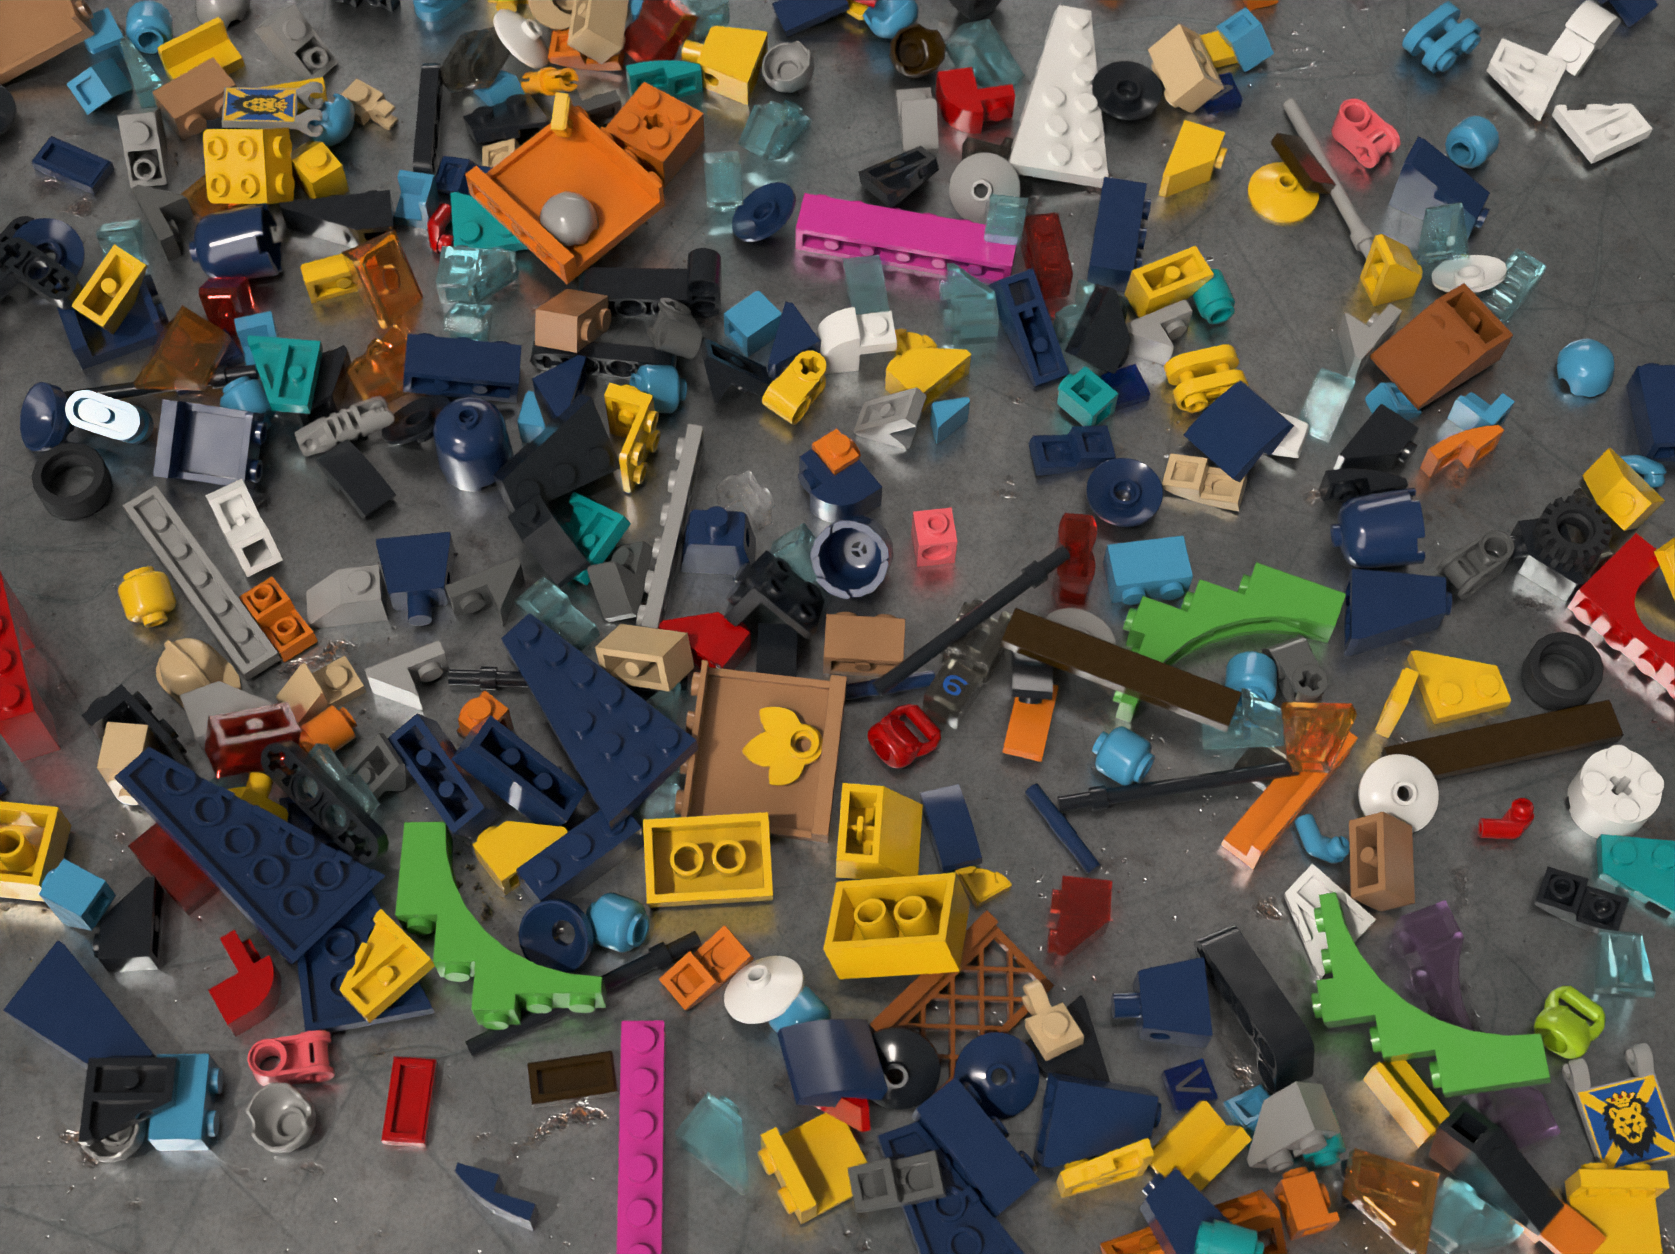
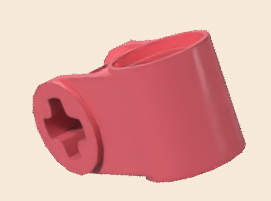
[1331,98,1401,168]
[247,1030,335,1086]

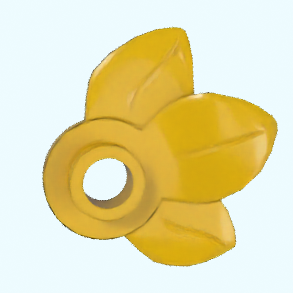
[742,707,823,786]

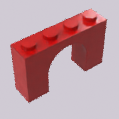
[1567,533,1675,699]
[0,571,61,762]

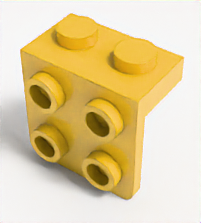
[203,128,295,204]
[604,382,661,494]
[757,1112,868,1224]
[1565,1163,1669,1254]

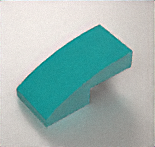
[626,60,703,99]

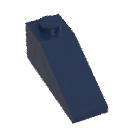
[987,268,1070,386]

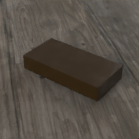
[1270,132,1336,194]
[527,1050,618,1109]

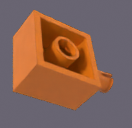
[605,82,705,188]

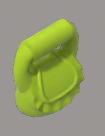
[1533,985,1606,1059]

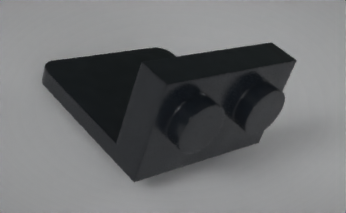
[724,550,825,639]
[82,684,188,768]

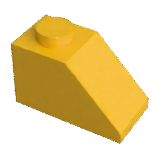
[1158,120,1228,197]
[291,141,349,199]
[1360,234,1422,307]
[72,244,148,334]
[1124,245,1214,318]
[885,348,971,412]
[1582,448,1665,531]
[473,821,568,896]

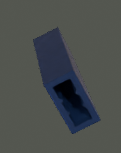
[3,940,157,1069]
[1139,1168,1232,1254]

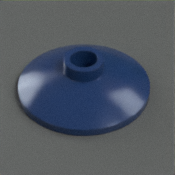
[732,182,796,242]
[12,218,85,289]
[1086,458,1163,527]
[954,1032,1040,1119]

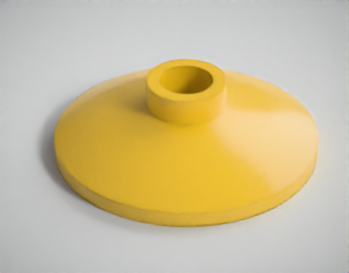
[1248,162,1319,223]

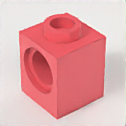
[911,507,958,567]

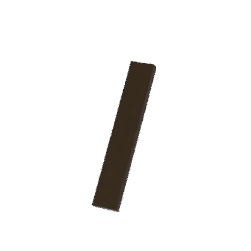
[1000,607,1242,732]
[1381,699,1624,788]

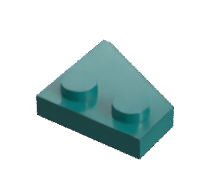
[450,192,528,261]
[247,335,323,414]
[565,492,631,586]
[1596,834,1675,920]

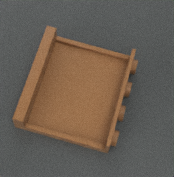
[0,0,95,85]
[675,660,847,843]

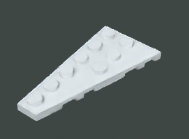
[1008,5,1108,188]

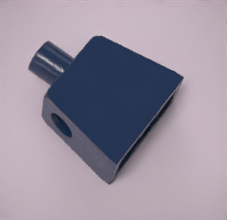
[680,506,756,575]
[376,532,455,626]
[1111,958,1213,1048]

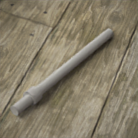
[1283,98,1375,259]

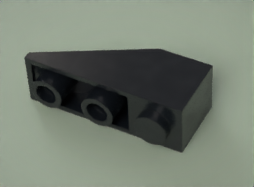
[280,190,398,250]
[1429,1101,1564,1236]

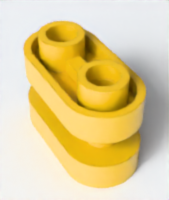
[1164,344,1249,413]

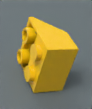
[836,783,923,880]

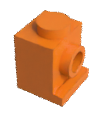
[812,428,861,475]
[456,690,514,739]
[1273,1167,1340,1241]

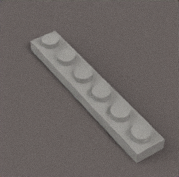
[636,424,704,629]
[122,486,281,681]

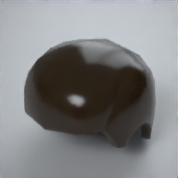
[889,24,946,79]

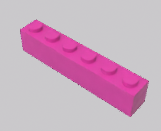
[796,193,1019,284]
[617,1020,667,1254]

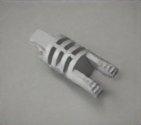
[294,395,394,457]

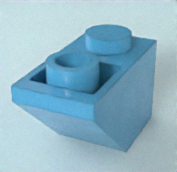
[39,858,116,931]

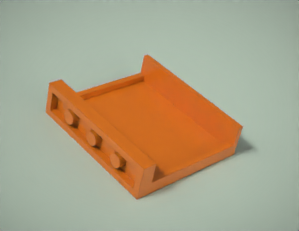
[465,104,665,285]

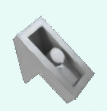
[895,87,939,153]
[1126,299,1192,365]
[1338,303,1402,379]
[853,387,927,449]
[364,640,450,710]

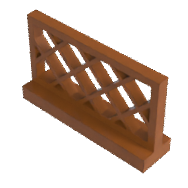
[869,910,1055,1097]

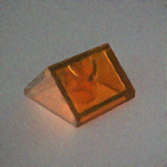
[341,230,424,329]
[133,305,231,391]

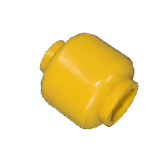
[118,566,176,628]

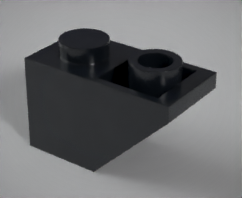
[293,345,354,428]

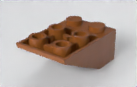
[1370,283,1513,410]

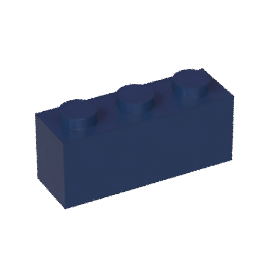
[1086,177,1151,292]
[403,333,522,403]
[387,713,503,839]
[451,715,587,826]
[516,810,644,904]
[911,1076,1040,1218]

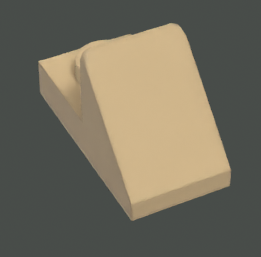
[276,655,366,731]

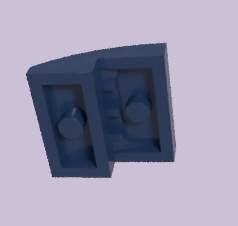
[1184,380,1294,482]
[777,1019,888,1108]

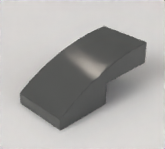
[847,1151,947,1213]

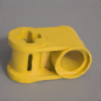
[762,351,826,425]

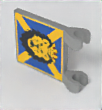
[222,82,323,137]
[1561,1043,1675,1170]

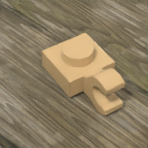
[341,78,398,130]
[1022,979,1084,1061]

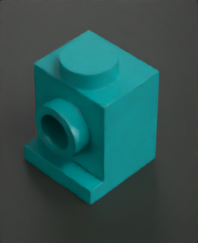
[1057,366,1119,426]

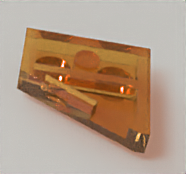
[1281,702,1357,773]
[1342,1148,1439,1254]

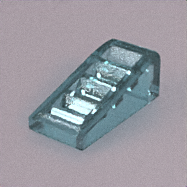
[120,37,164,109]
[1478,249,1546,325]

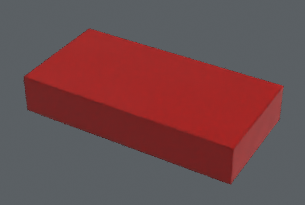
[381,1056,438,1147]

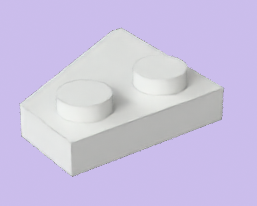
[1486,38,1567,121]
[1552,103,1653,164]
[1284,863,1376,980]

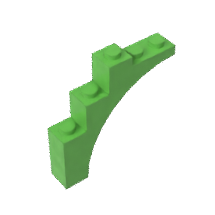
[1113,562,1346,723]
[395,822,607,1030]
[1311,892,1551,1098]

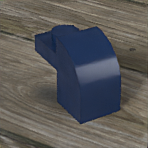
[798,449,882,523]

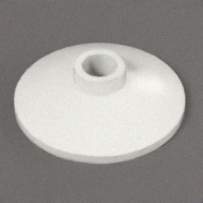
[493,9,549,69]
[1432,255,1507,295]
[1358,754,1439,833]
[724,956,805,1024]

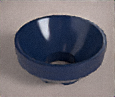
[20,382,75,452]
[518,899,593,973]

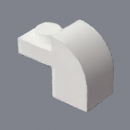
[1547,0,1621,77]
[817,307,897,374]
[205,479,283,577]

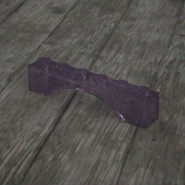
[1391,900,1561,1153]

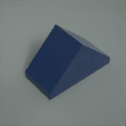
[768,301,820,383]
[532,355,589,421]

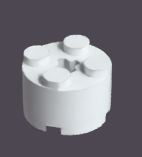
[1567,745,1664,838]

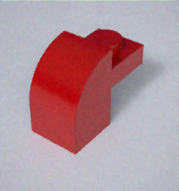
[936,67,1016,134]
[208,929,282,1037]

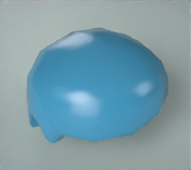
[863,0,918,39]
[304,93,355,147]
[1557,338,1615,397]

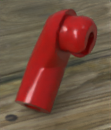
[427,203,454,255]
[1478,798,1534,839]

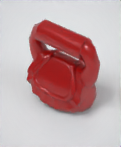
[867,704,941,769]

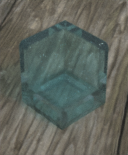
[770,523,817,583]

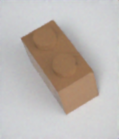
[152,57,237,141]
[535,289,611,353]
[823,612,905,677]
[1349,812,1415,912]

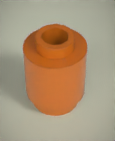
[294,705,357,761]

